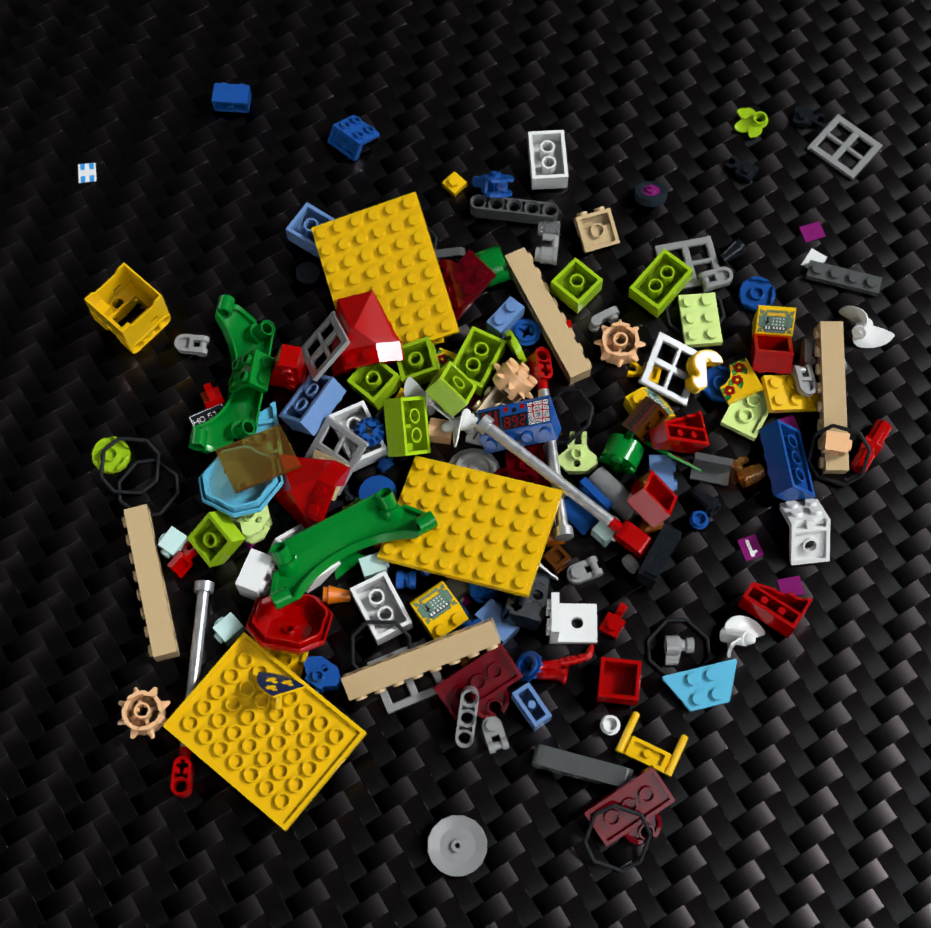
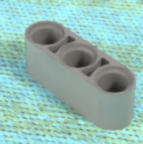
[455,686,479,748]

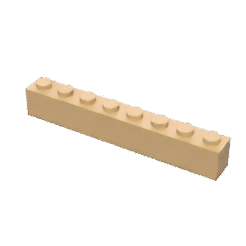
[504,247,592,385]
[814,321,849,474]
[122,504,180,662]
[340,617,501,701]

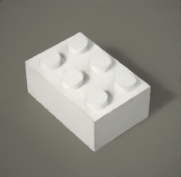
[527,130,569,190]
[329,400,388,472]
[350,571,413,646]

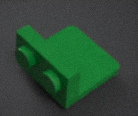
[228,349,274,393]

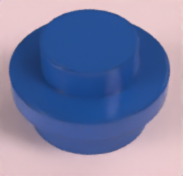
[376,456,395,473]
[689,511,709,530]

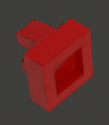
[200,382,224,409]

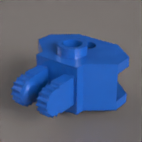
[472,171,514,198]
[303,656,342,694]

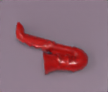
[537,644,594,685]

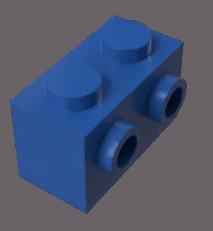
[212,82,252,113]

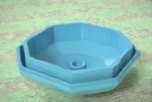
[198,445,284,518]

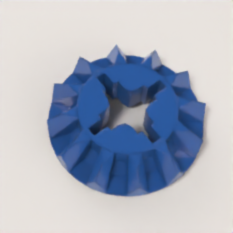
[512,319,541,347]
[354,416,385,447]
[516,651,544,682]

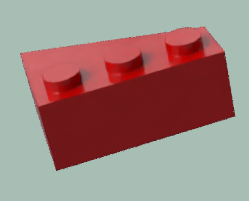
[269,344,307,391]
[649,411,710,454]
[737,582,813,638]

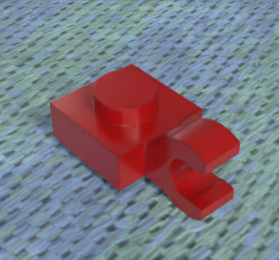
[167,541,198,579]
[599,602,628,640]

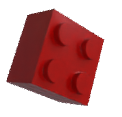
[750,333,794,375]
[626,469,678,528]
[596,656,642,706]

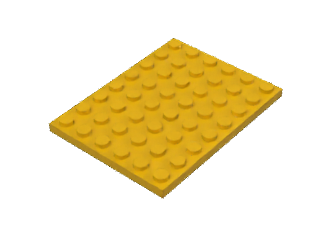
[311,192,460,345]
[377,455,563,598]
[163,632,367,831]

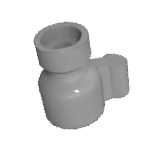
[664,635,695,665]

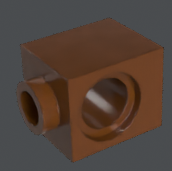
[542,543,571,576]

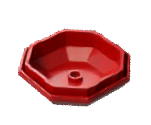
[246,594,333,655]

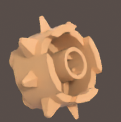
[594,320,646,367]
[492,357,538,402]
[117,687,171,739]

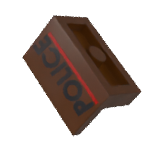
[621,396,669,444]

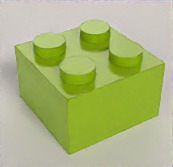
[550,257,603,314]
[397,336,441,385]
[425,361,477,417]
[346,363,403,411]
[187,510,246,567]

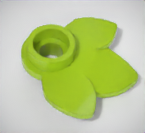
[734,108,768,138]

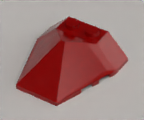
[331,291,404,376]
[273,456,350,529]

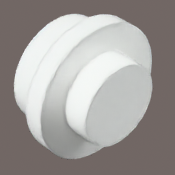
[600,715,620,736]

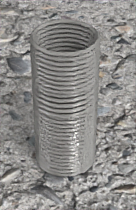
[588,467,639,522]

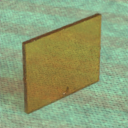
[215,424,301,494]

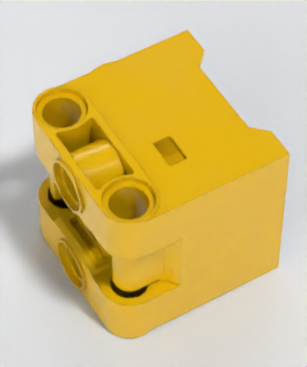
[84,263,171,354]

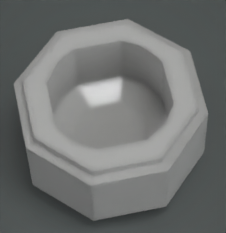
[622,554,640,574]

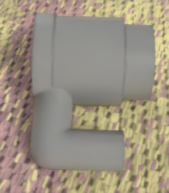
[534,233,559,265]

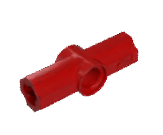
[850,419,892,474]

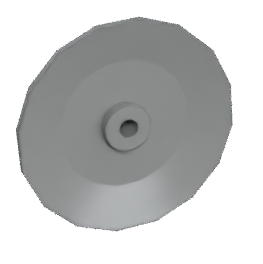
[449,448,500,474]
[428,815,487,876]

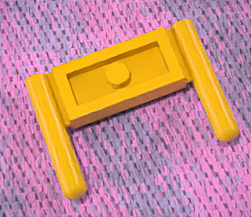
[615,711,688,777]

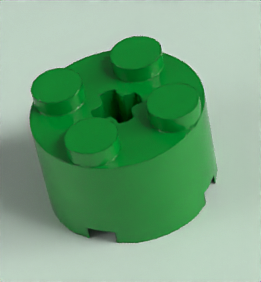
[475,245,510,287]
[599,433,644,475]

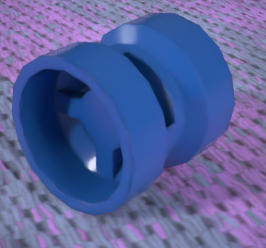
[396,569,417,590]

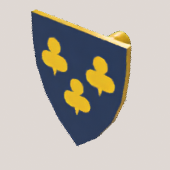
[257,672,305,709]

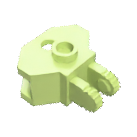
[558,431,598,475]
[228,505,272,545]

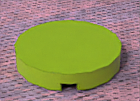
[503,329,527,364]
[92,436,131,474]

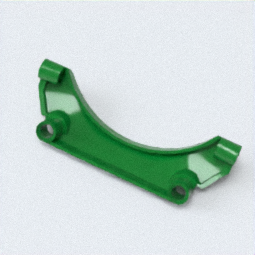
[188,294,275,454]
[269,488,438,610]

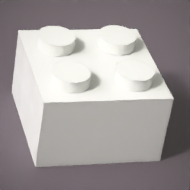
[235,548,278,600]

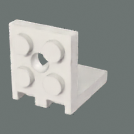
[780,498,831,565]
[546,592,597,644]

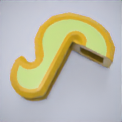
[685,349,723,394]

